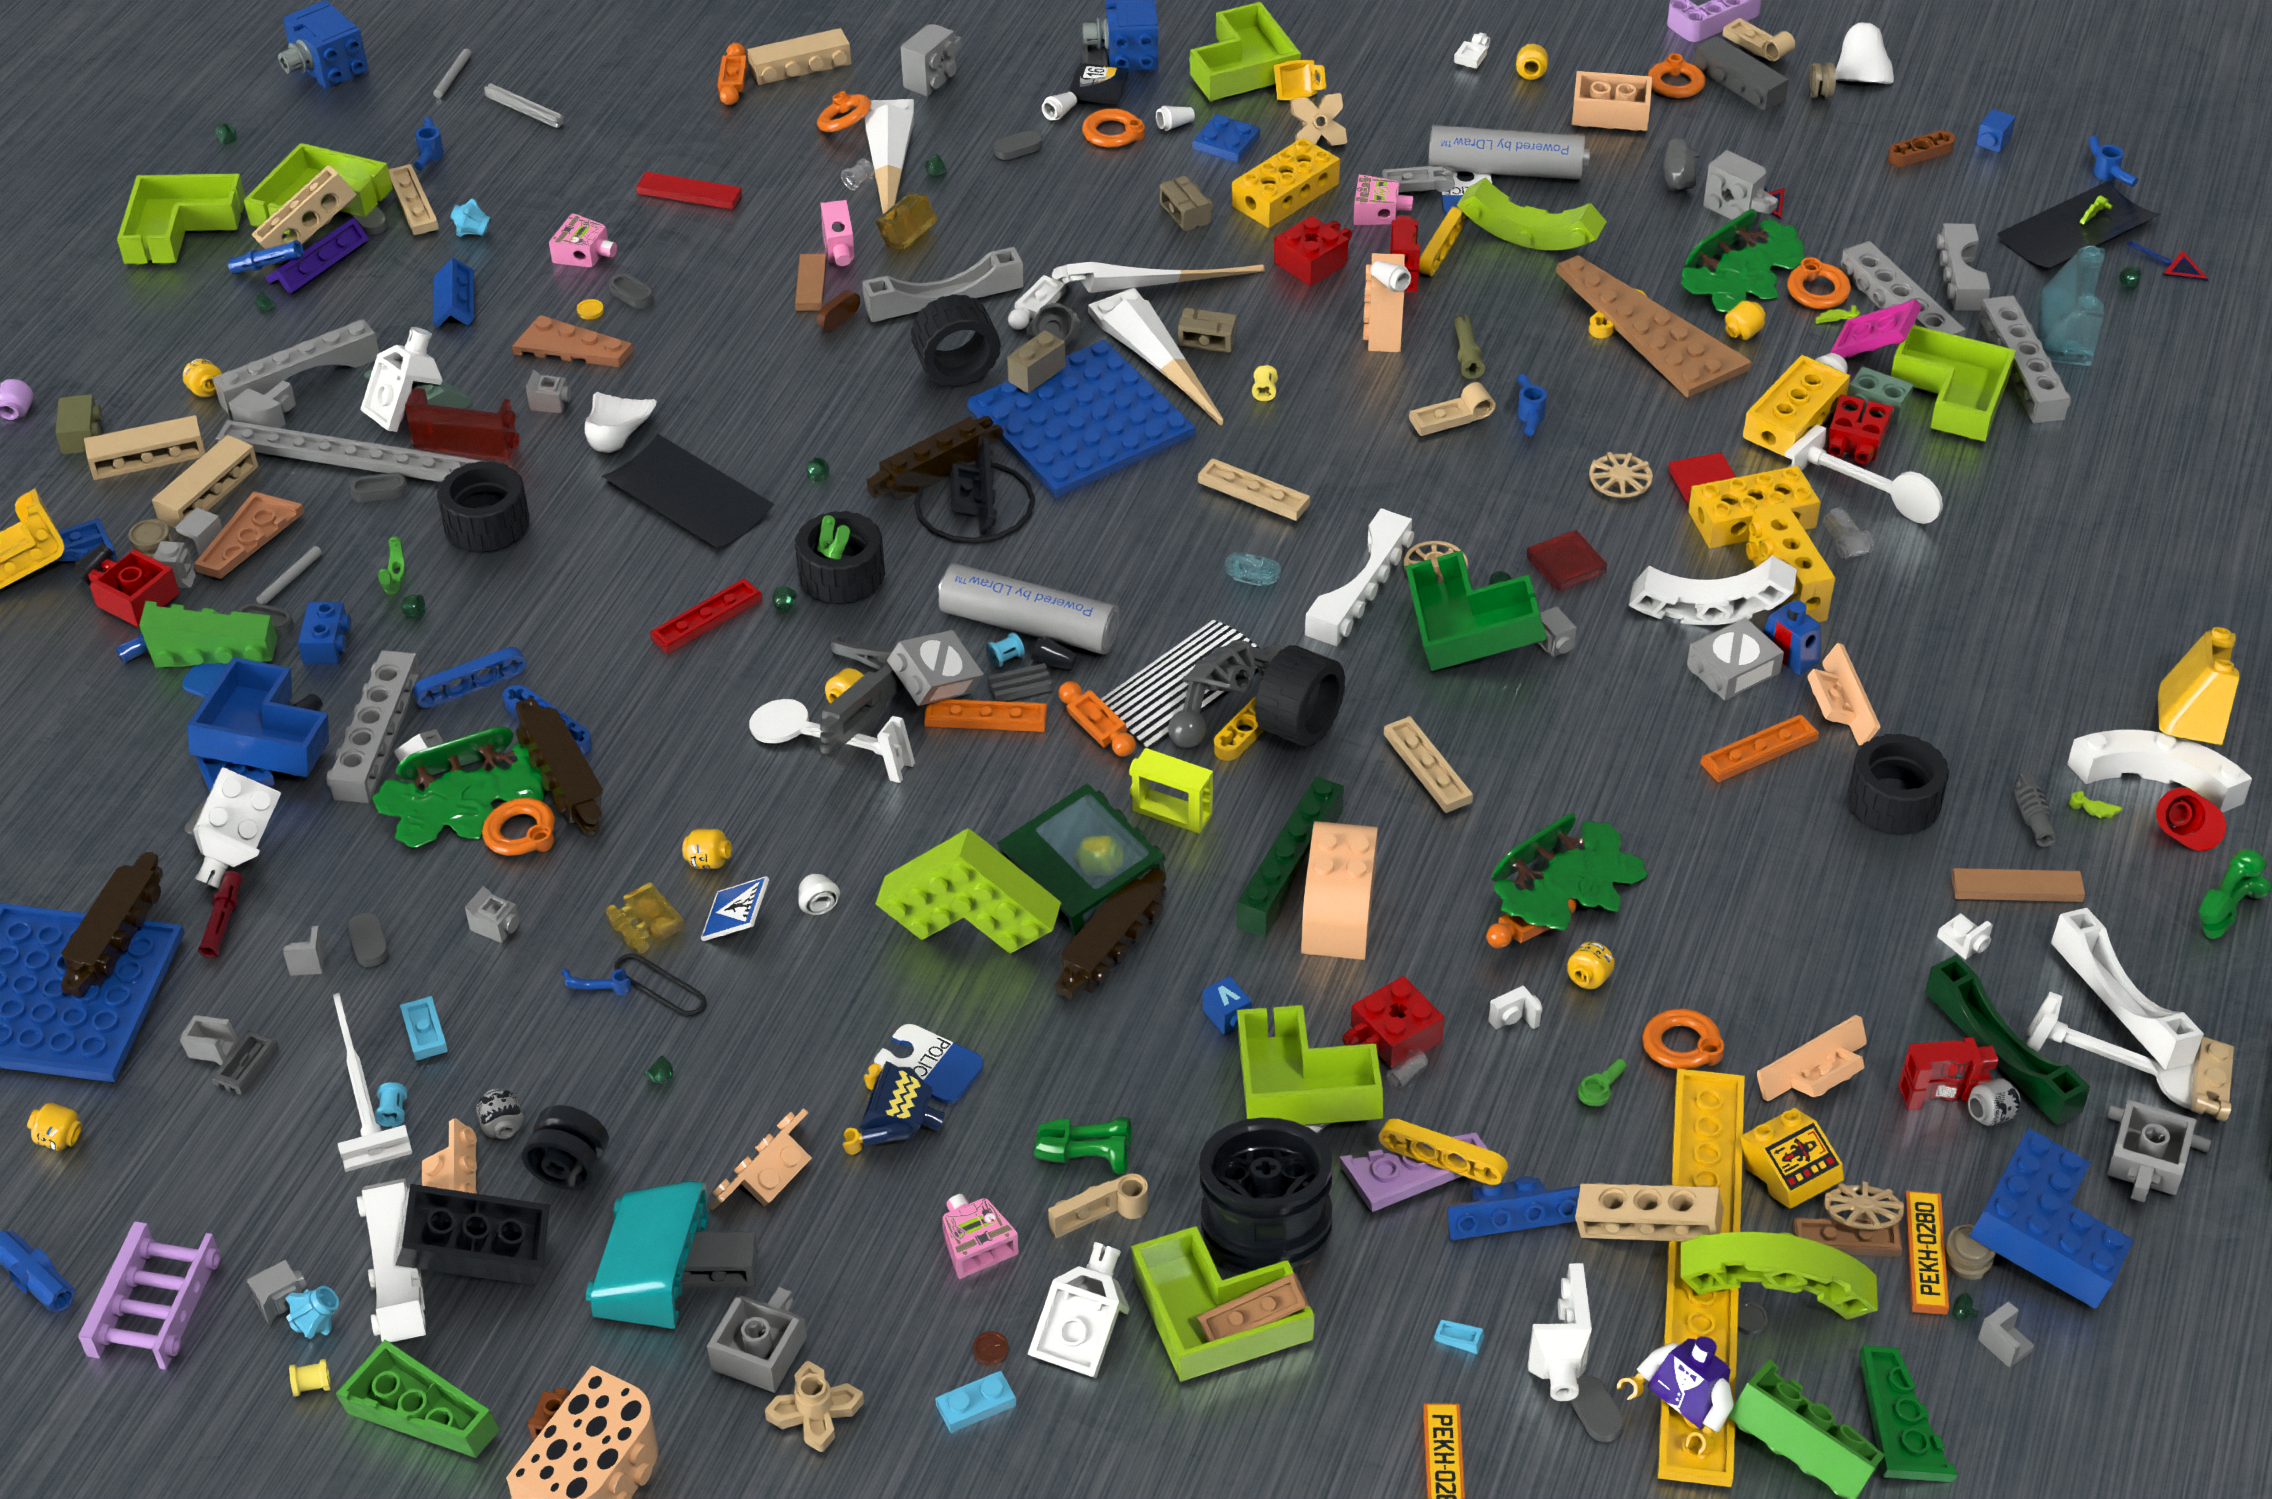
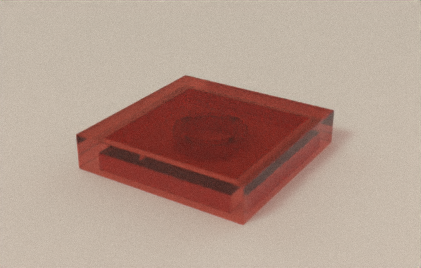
[1527,530,1607,591]

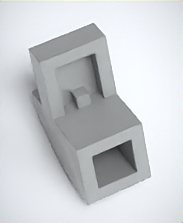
[229,380,296,428]

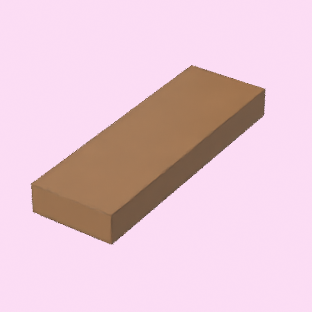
[795,254,827,311]
[1792,1218,1902,1257]
[1197,1273,1310,1342]

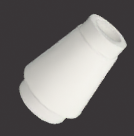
[1042,92,1077,120]
[1155,106,1195,131]
[1371,261,1411,292]

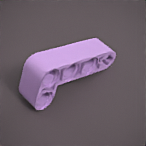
[1667,0,1762,42]

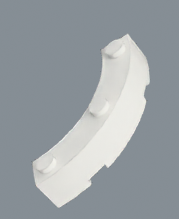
[1628,555,1797,625]
[2067,730,2252,813]
[357,1178,426,1343]

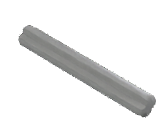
[484,83,564,128]

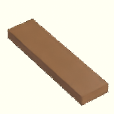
[1951,868,2085,902]

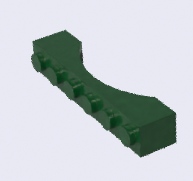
[1236,776,1344,938]
[1925,954,2090,1126]

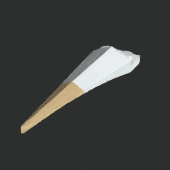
[864,99,914,232]
[1053,262,1265,293]
[1088,288,1223,425]

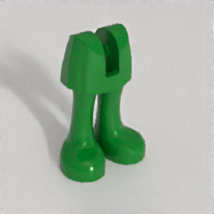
[2198,849,2272,939]
[1033,1117,1132,1175]

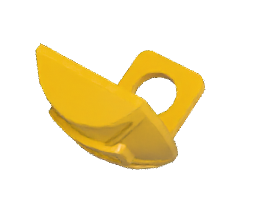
[1274,60,1326,100]

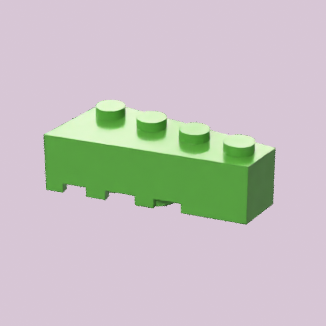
[1728,1359,1885,1499]

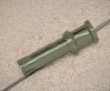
[1453,314,1485,379]

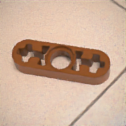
[1887,130,1955,167]

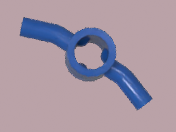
[414,117,444,170]
[2088,136,2138,187]
[1517,373,1547,436]

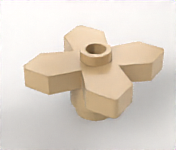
[1291,93,1347,146]
[765,1361,864,1452]

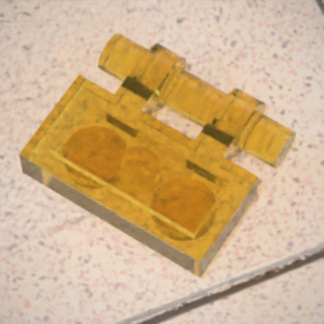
[605,882,685,953]

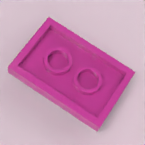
[1830,299,1922,358]

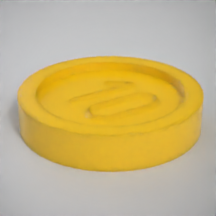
[577,299,604,320]

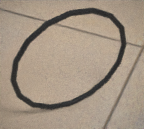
[914,461,1035,543]

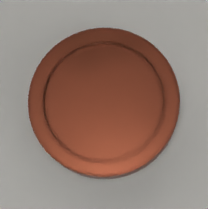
[973,1331,1009,1365]

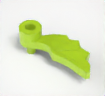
[2080,195,2113,225]
[1815,305,1860,324]
[2068,790,2122,819]

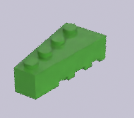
[139,601,278,668]
[336,1339,500,1458]

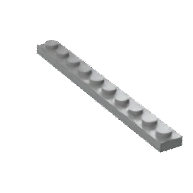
[216,420,487,482]

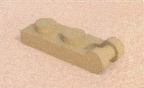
[2191,1037,2234,1122]

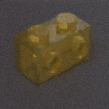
[876,193,938,250]

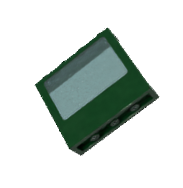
[997,783,1166,936]

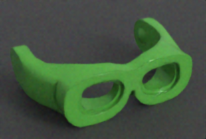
[817,515,850,560]
[378,536,406,594]

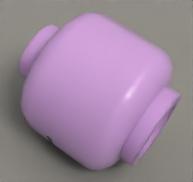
[0,379,34,420]

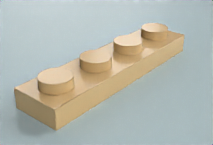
[389,164,439,235]
[1198,458,1310,521]
[1383,716,1473,813]

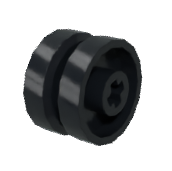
[521,1105,609,1190]

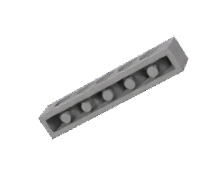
[1840,240,1966,337]
[1978,295,2071,423]
[327,650,421,804]

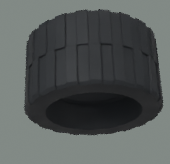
[911,294,1001,387]
[437,461,530,552]
[795,511,885,604]
[1255,645,1345,747]
[1848,734,1949,835]

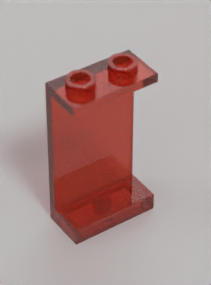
[405,388,520,460]

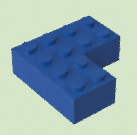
[187,657,329,777]
[1969,1128,2134,1309]

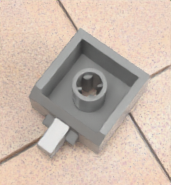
[901,24,962,97]
[1703,150,1778,220]
[2107,1099,2197,1202]
[707,1287,807,1393]

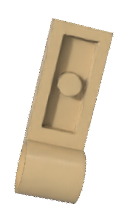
[1723,18,1795,61]
[1409,382,1496,436]
[1048,1173,1148,1239]

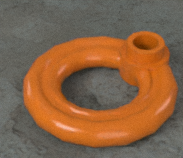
[1647,53,1706,99]
[817,91,872,133]
[1082,109,1145,148]
[1787,257,1851,309]
[482,798,555,856]
[1642,1008,1724,1069]

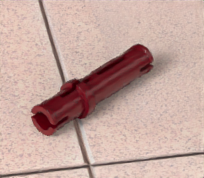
[198,871,244,958]

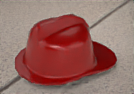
[2156,787,2226,851]

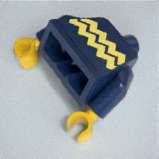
[842,1061,945,1155]

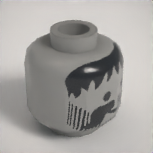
[1968,1079,2020,1126]
[476,1088,524,1139]

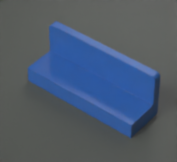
[433,257,474,327]

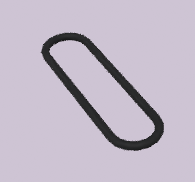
[614,953,706,1016]

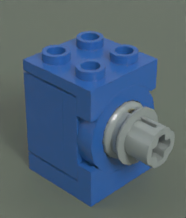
[278,0,369,89]
[1082,0,1158,71]

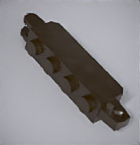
[867,415,1004,500]
[516,698,603,836]
[61,851,163,997]
[1056,868,1166,1000]

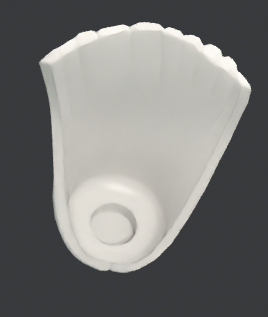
[1835,22,1894,84]
[584,392,657,453]

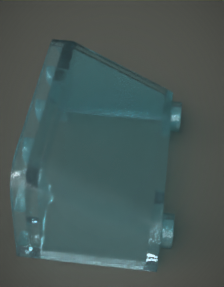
[2037,246,2105,366]

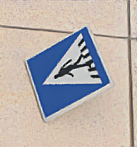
[701,876,769,941]

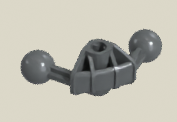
[1168,640,1285,748]

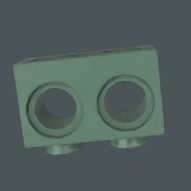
[1846,366,1914,424]

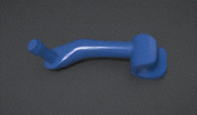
[561,968,632,995]

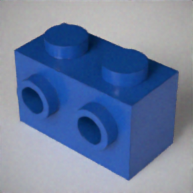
[298,602,351,664]

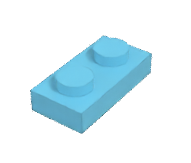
[400,996,448,1061]
[935,1371,1016,1433]

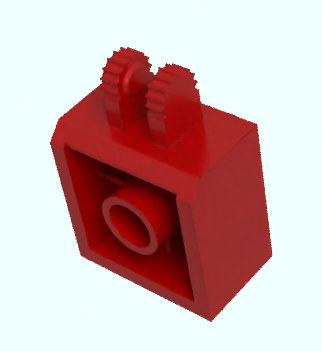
[1274,216,1352,286]
[88,549,180,627]
[1342,976,1445,1069]

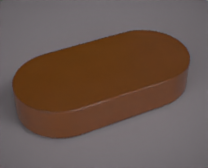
[817,290,860,332]

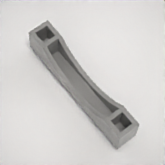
[862,247,1024,322]
[213,319,379,418]

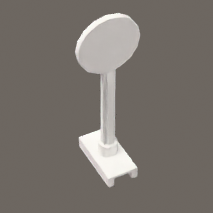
[1785,424,1943,524]
[749,699,915,783]
[2026,992,2195,1109]
[333,993,413,1172]

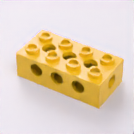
[1232,137,1340,228]
[1743,355,1851,460]
[1688,466,1821,549]
[1746,502,1835,622]

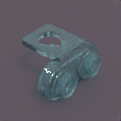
[1225,551,1281,586]

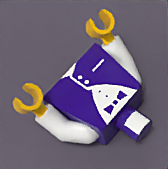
[1617,1336,1734,1454]

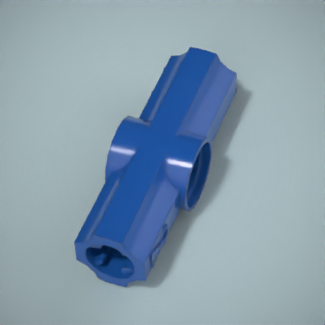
[0,1230,76,1313]

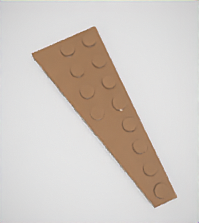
[1556,255,1752,398]

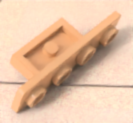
[1807,643,1880,746]
[1757,1015,1867,1101]
[708,1108,812,1211]
[422,1118,477,1194]

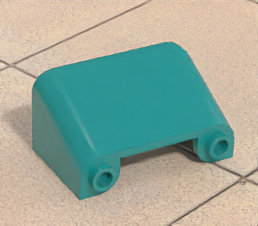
[586,1181,709,1329]

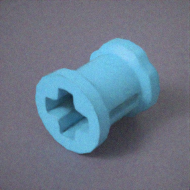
[986,632,1025,668]
[375,1082,407,1127]

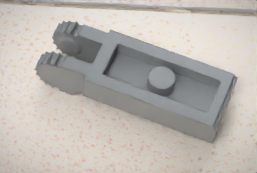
[1382,166,1455,193]

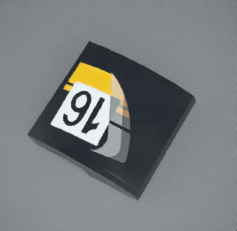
[1069,63,1128,105]

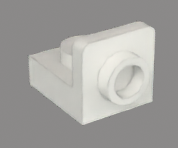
[1937,913,1993,960]
[1488,985,1542,1030]

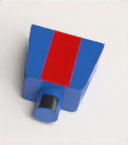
[1763,601,1821,676]

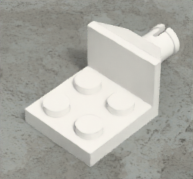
[360,327,442,432]
[193,767,282,889]
[1027,1242,1130,1378]
[1528,1263,1592,1401]

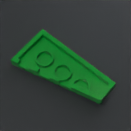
[1859,1345,1958,1483]

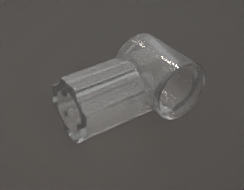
[1823,507,1874,560]

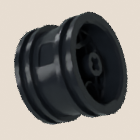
[1199,1117,1333,1271]

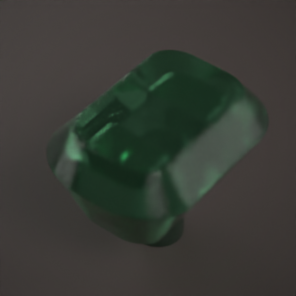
[255,291,275,311]
[1952,1293,1978,1320]

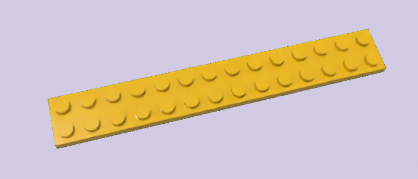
[1658,1068,1745,1487]

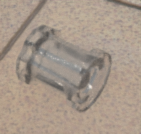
[841,158,875,190]

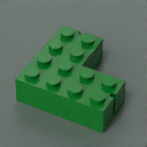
[1405,550,1547,671]

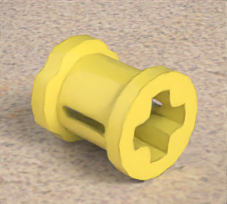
[1252,365,1278,401]
[289,1359,331,1397]

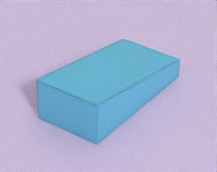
[1434,1319,1484,1355]

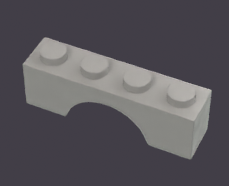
[1936,223,1990,310]

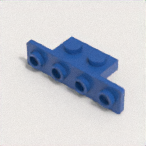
[1447,1176,1580,1240]

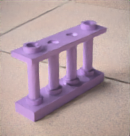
[78,1221,221,1369]

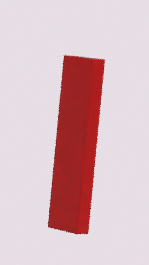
[636,172,742,210]
[650,578,763,654]

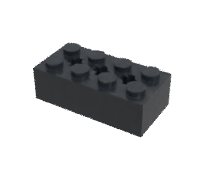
[395,1184,550,1285]

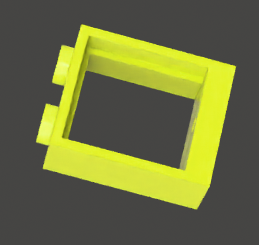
[1129,748,1213,834]

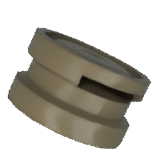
[1809,62,1836,98]
[128,519,173,558]
[1945,1224,1996,1280]

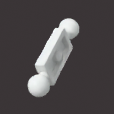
[1008,266,1070,330]

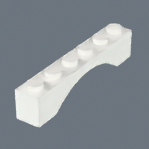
[1305,508,1414,647]
[2051,908,2204,1070]

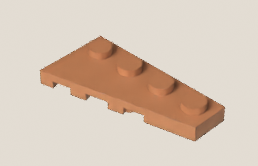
[512,315,633,367]
[194,491,305,579]

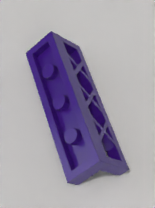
[265,217,369,294]

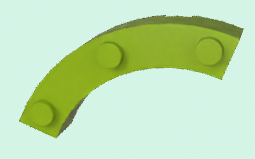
[1457,177,1607,250]
[1681,1232,1878,1320]

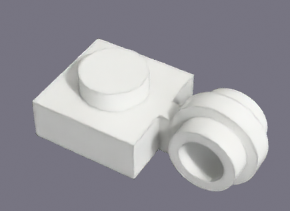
[1454,32,1490,69]

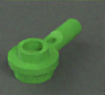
[1577,1058,1627,1106]

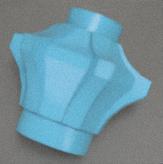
[450,198,491,237]
[286,1286,339,1339]

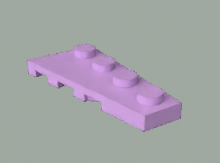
[1340,1132,1488,1212]

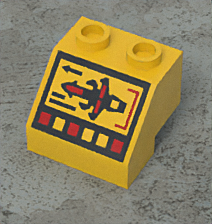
[1741,1108,1844,1209]

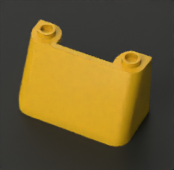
[0,488,64,589]
[2158,627,2239,745]

